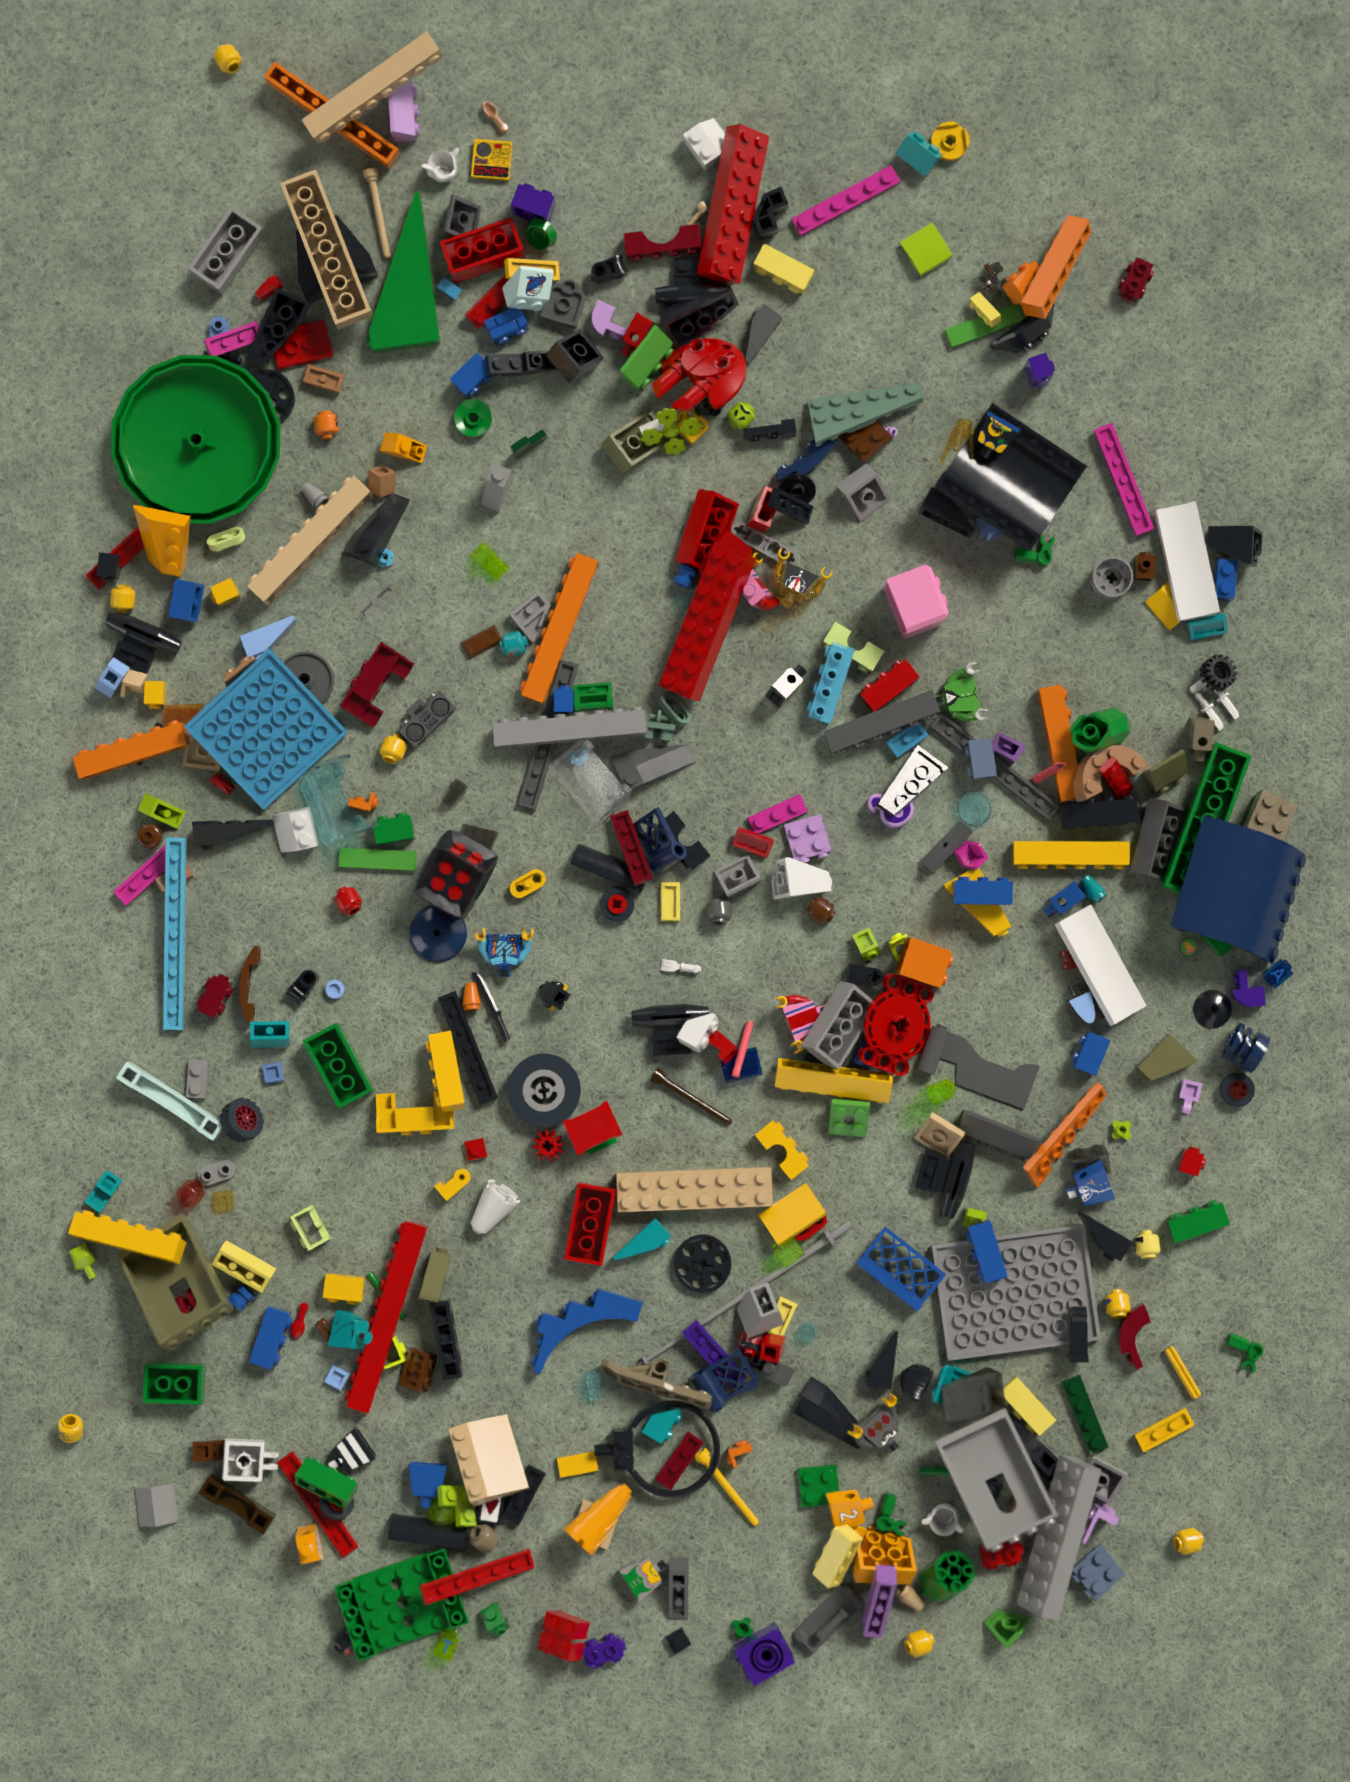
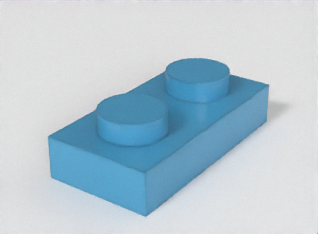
[886,724,928,758]

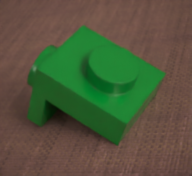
[479,1602,510,1637]

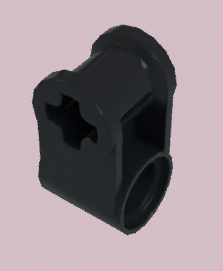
[591,255,629,284]
[846,964,883,985]
[285,970,319,1006]

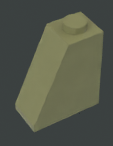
[1135,1034,1198,1081]
[419,1247,452,1302]

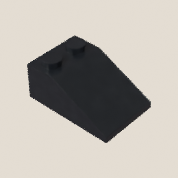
[919,487,975,538]

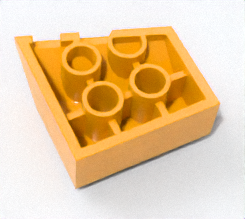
[133,505,190,577]
[851,1526,917,1585]

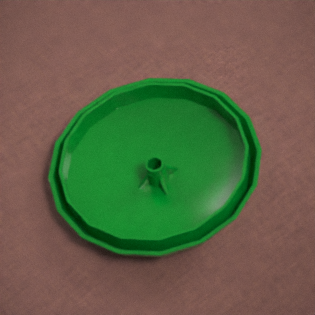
[111,355,281,524]

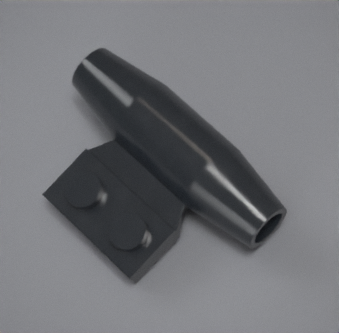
[655,258,731,306]
[105,611,182,675]
[631,1004,709,1056]
[915,1140,976,1219]

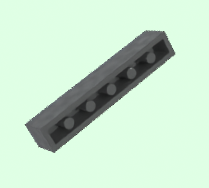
[824,690,941,755]

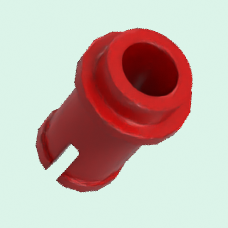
[210,772,235,796]

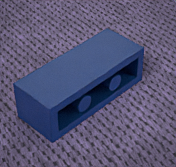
[953,877,1013,905]
[965,1219,1008,1283]
[249,1305,293,1370]

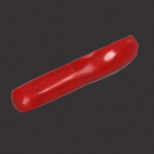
[290,1302,309,1339]

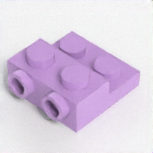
[784,814,831,863]

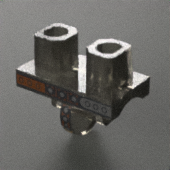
[979,261,1008,299]

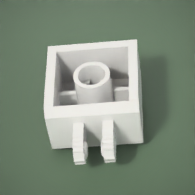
[222,1438,279,1482]

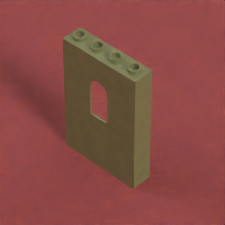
[116,1213,234,1352]

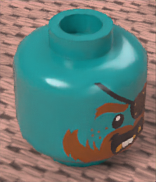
[499,631,529,658]

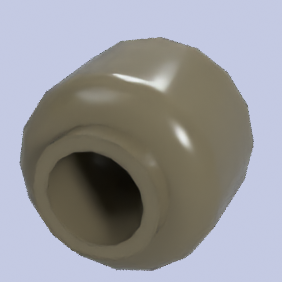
[469,1524,498,1553]

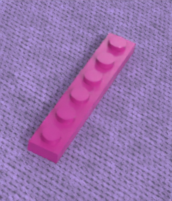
[791,165,900,237]
[1093,423,1154,537]

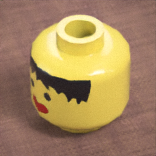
[1134,1230,1160,1259]

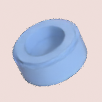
[325,980,345,999]

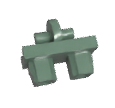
[642,709,676,742]

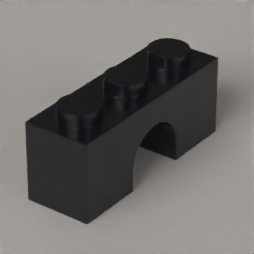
[656,811,710,871]

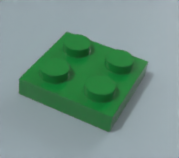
[798,1464,839,1507]

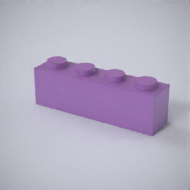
[862,1565,897,1638]

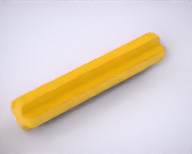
[1164,1346,1201,1399]

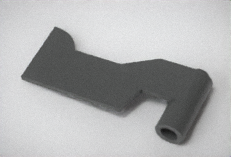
[916,1024,1040,1109]

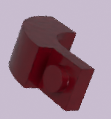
[1117,1303,1151,1370]

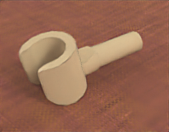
[688,201,709,225]

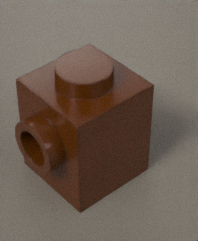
[1133,552,1156,581]

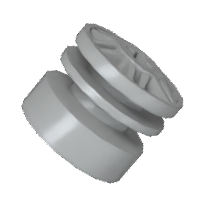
[1091,557,1133,599]

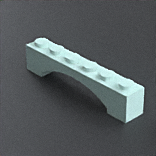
[116,1062,223,1141]

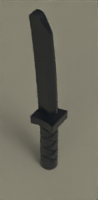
[472,972,511,1042]

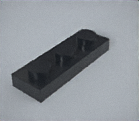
[768,488,814,524]
[502,1464,546,1526]

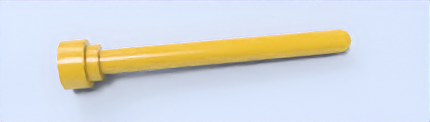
[694,1447,759,1526]

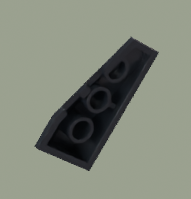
[247,288,311,366]

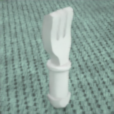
[660,959,701,974]

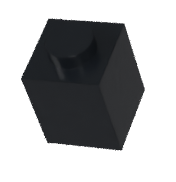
[97,553,122,582]

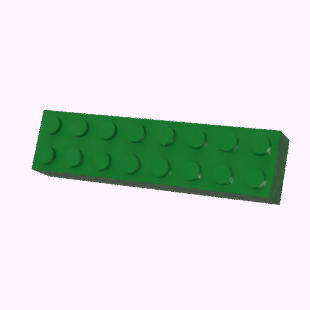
[1160,742,1252,895]

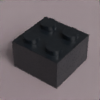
[546,329,604,384]

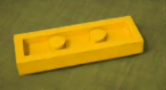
[504,258,560,282]
[1134,1407,1195,1452]

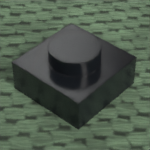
[665,1627,691,1654]

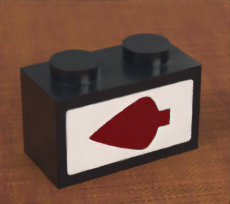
[475,1496,505,1525]

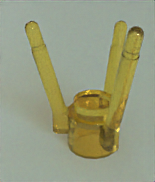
[940,419,974,463]

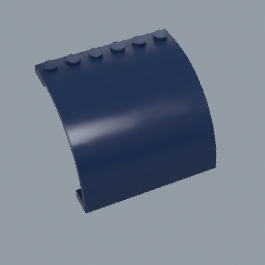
[1170,816,1306,964]

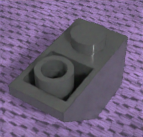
[749,1355,795,1387]

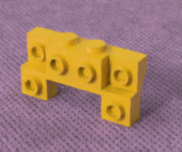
[376,1091,455,1135]

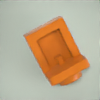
[726,1439,753,1469]

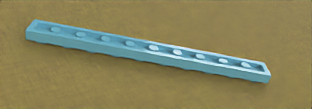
[163,837,187,1030]

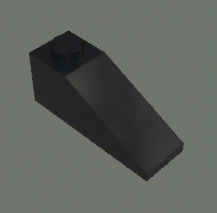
[1078,1211,1132,1262]
[864,1330,898,1390]

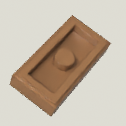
[303,364,345,394]

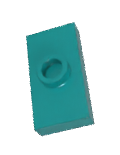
[1187,613,1228,641]

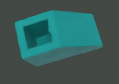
[642,1407,682,1444]

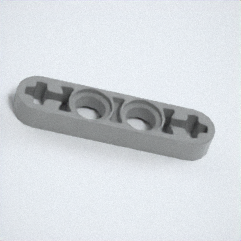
[731,522,798,567]

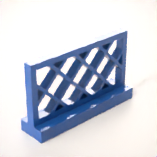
[857,1226,946,1311]

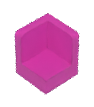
[954,841,988,870]

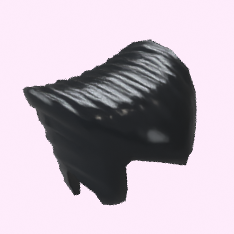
[900,1364,934,1402]

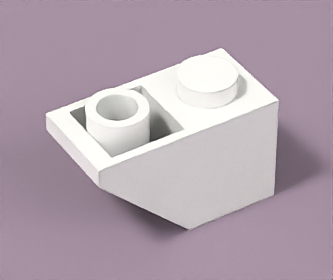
[677,1013,719,1053]

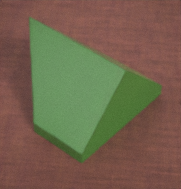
[984,1609,1031,1649]

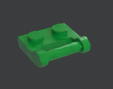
[573,682,613,713]

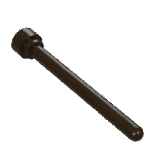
[650,1068,732,1125]

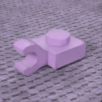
[1178,1079,1203,1114]

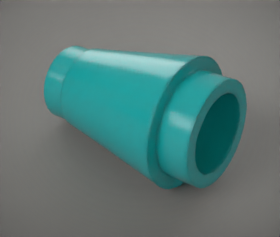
[1080,875,1107,904]

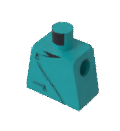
[328,1310,372,1349]

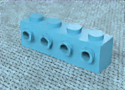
[807,642,855,724]

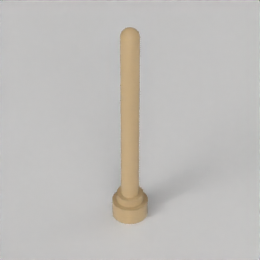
[363,168,391,260]

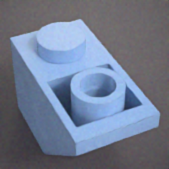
[94,657,130,698]

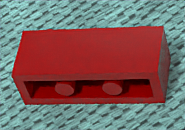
[860,659,920,712]

